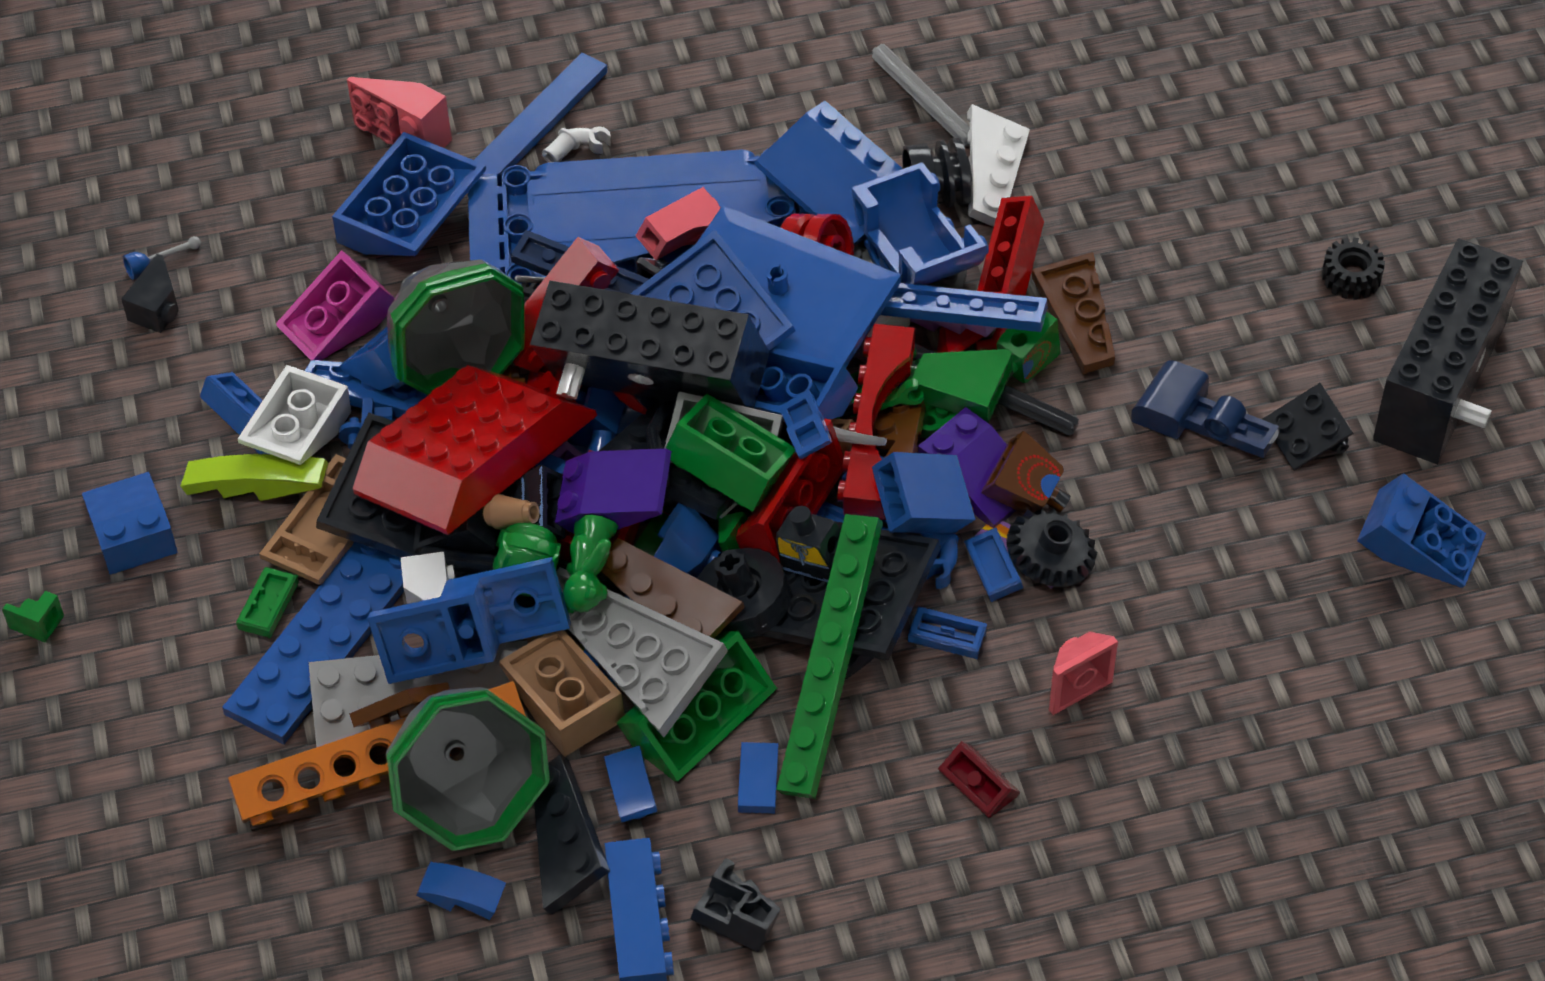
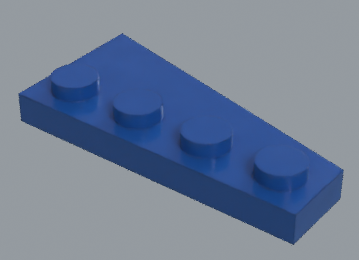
[304,360,427,418]

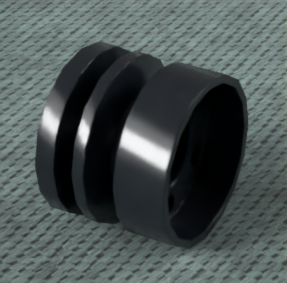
[902,138,972,208]

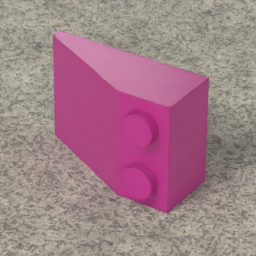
[275,250,395,361]

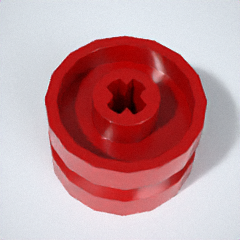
[780,214,854,256]

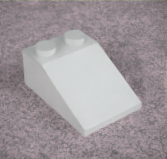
[238,365,351,465]

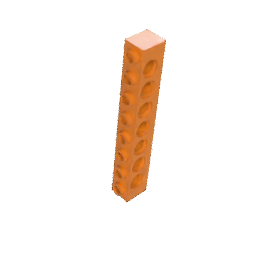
[228,681,526,826]

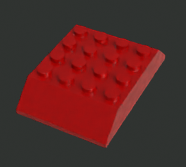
[353,365,597,535]

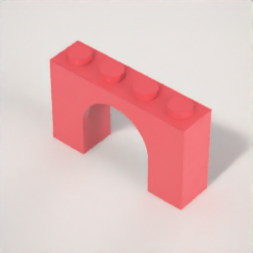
[636,187,721,260]

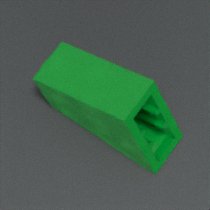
[907,349,1013,423]

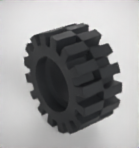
[1322,237,1385,300]

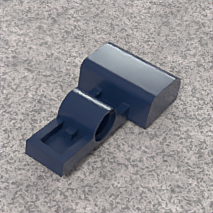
[1131,360,1279,458]

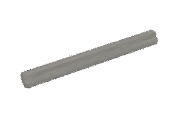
[872,44,970,147]

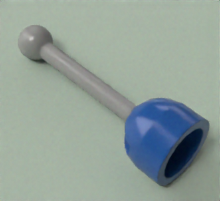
[123,236,201,280]

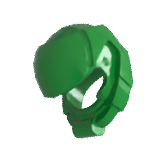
[493,523,561,597]

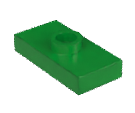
[236,567,299,638]

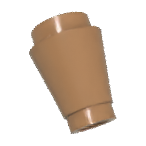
[483,494,540,530]

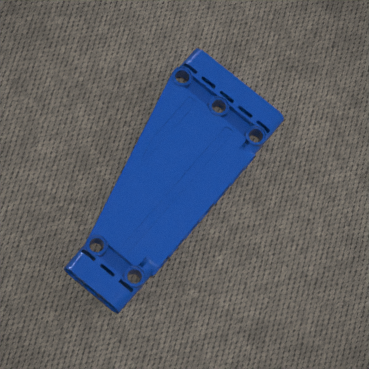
[468,148,809,286]

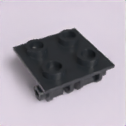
[1262,383,1354,471]

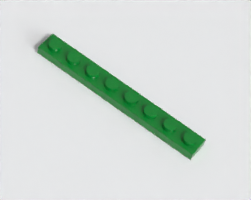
[776,514,883,799]

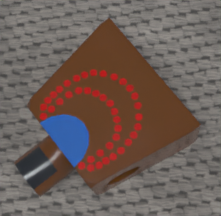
[981,431,1071,514]

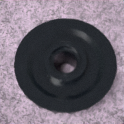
[1006,508,1098,587]

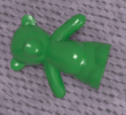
[563,515,618,614]

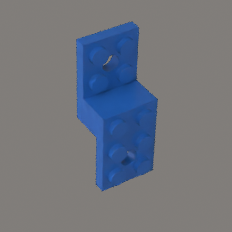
[367,557,571,684]

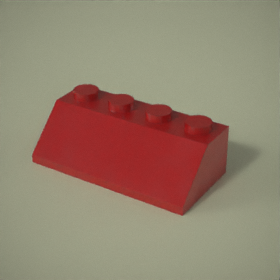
[736,418,844,563]

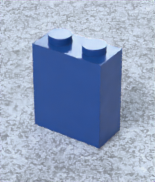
[872,452,975,534]

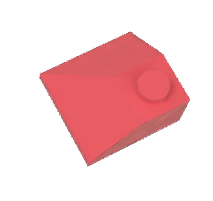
[1049,632,1118,715]

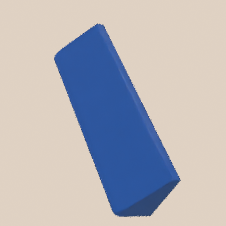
[200,372,268,454]

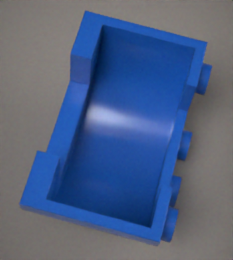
[852,162,989,286]

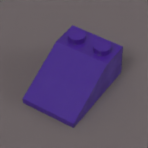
[918,407,1016,528]
[555,448,672,534]

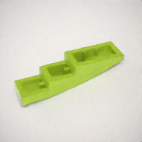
[180,454,328,501]

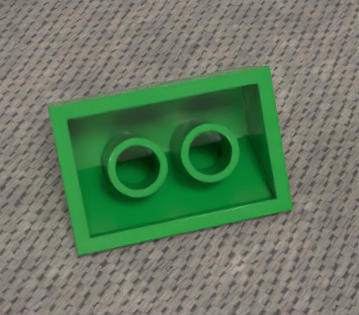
[666,394,796,512]

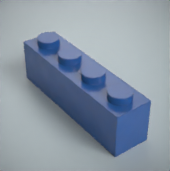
[605,838,674,981]

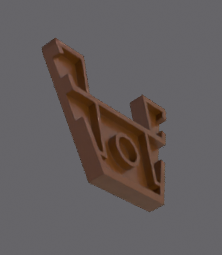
[848,400,926,458]

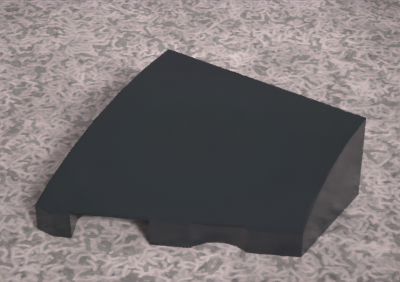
[690,858,781,952]

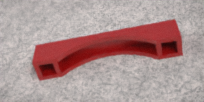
[837,324,915,520]

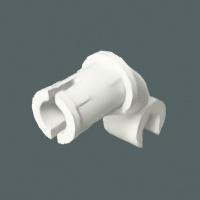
[542,126,611,163]

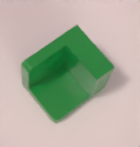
[2,591,64,642]

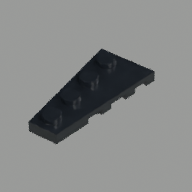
[534,754,610,915]

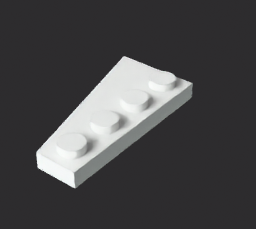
[967,104,1030,227]

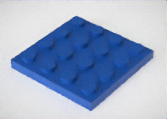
[630,230,796,351]

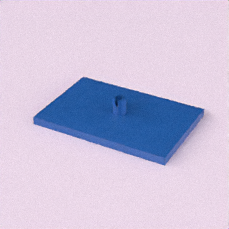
[697,205,901,367]

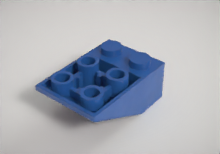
[1357,473,1486,588]

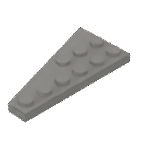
[556,567,728,738]
[309,640,528,759]

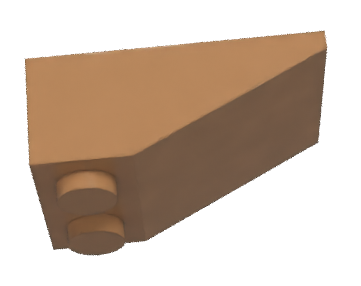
[499,630,625,757]

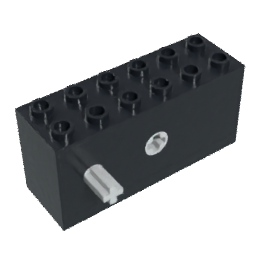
[1373,238,1523,465]
[530,280,770,409]

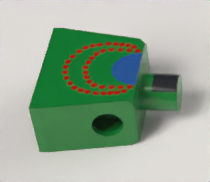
[996,312,1061,383]

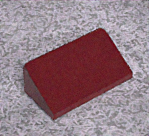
[938,741,1020,818]

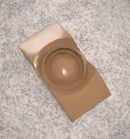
[259,454,354,585]

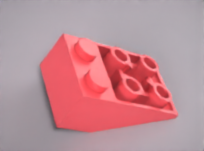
[347,77,452,148]

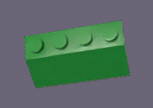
[616,631,778,781]

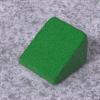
[718,512,748,552]

